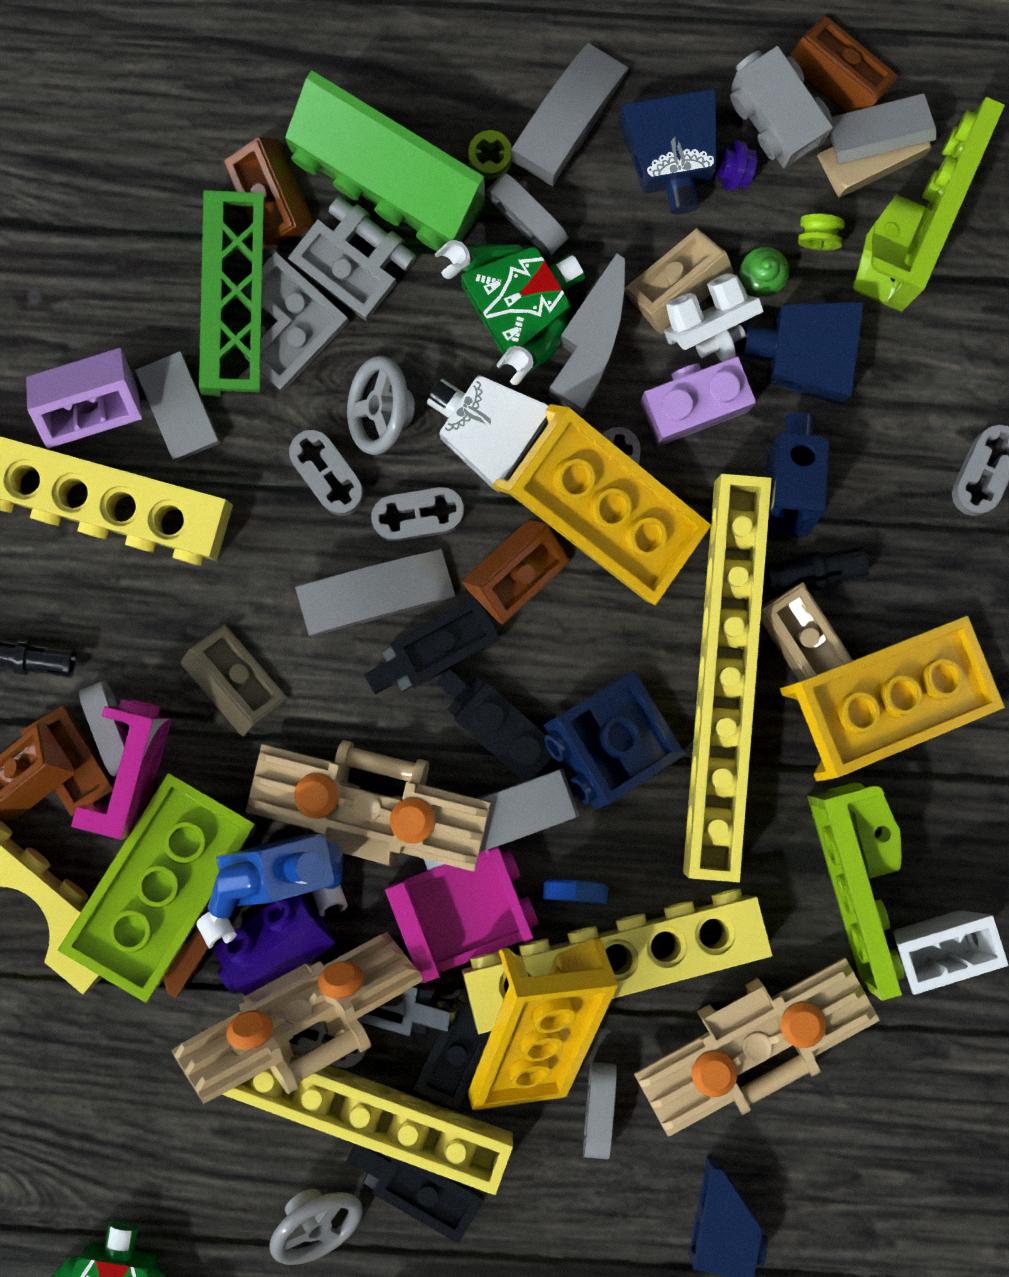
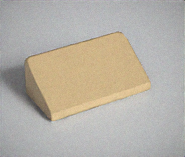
[817,142,932,199]
[624,228,734,334]
[760,582,853,682]

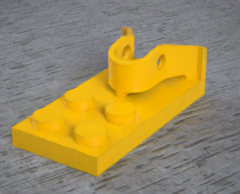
[492,404,711,605]
[780,616,1005,782]
[467,938,618,1110]

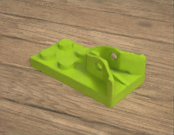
[853,97,1005,312]
[57,773,257,1003]
[807,782,904,1001]

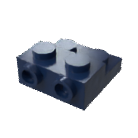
[543,670,686,810]

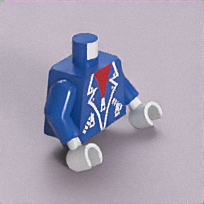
[197,834,348,949]

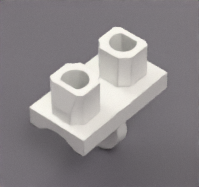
[664,273,764,362]

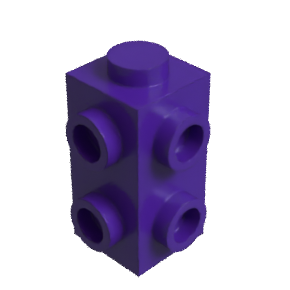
[213,895,335,996]

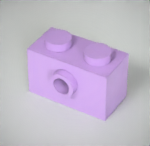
[26,347,142,449]
[640,356,756,447]

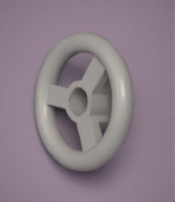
[347,356,415,455]
[269,1189,363,1265]

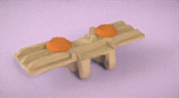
[246,740,492,872]
[172,932,423,1104]
[634,957,880,1137]

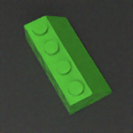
[285,70,485,251]

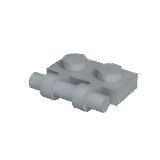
[288,196,417,322]

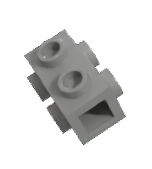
[730,46,833,169]

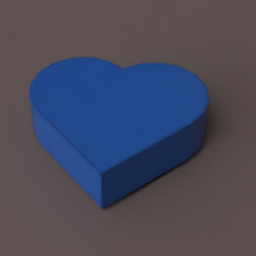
[542,879,608,904]

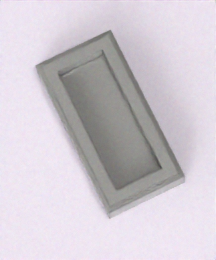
[829,93,936,164]
[135,351,220,462]

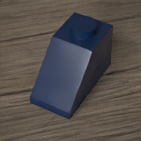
[688,1156,768,1277]

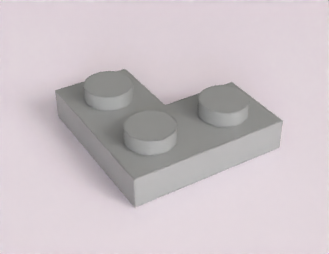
[244,252,349,393]

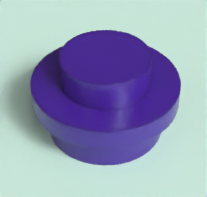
[716,140,757,191]

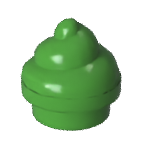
[740,247,789,297]

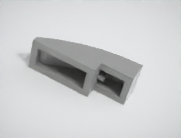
[511,43,629,187]
[549,253,625,417]
[295,549,456,637]
[424,768,580,870]

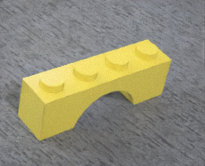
[0,821,102,994]

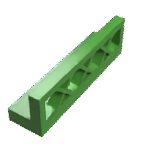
[199,190,264,397]

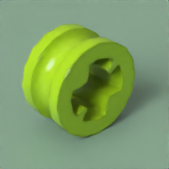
[468,130,512,181]
[798,214,845,250]

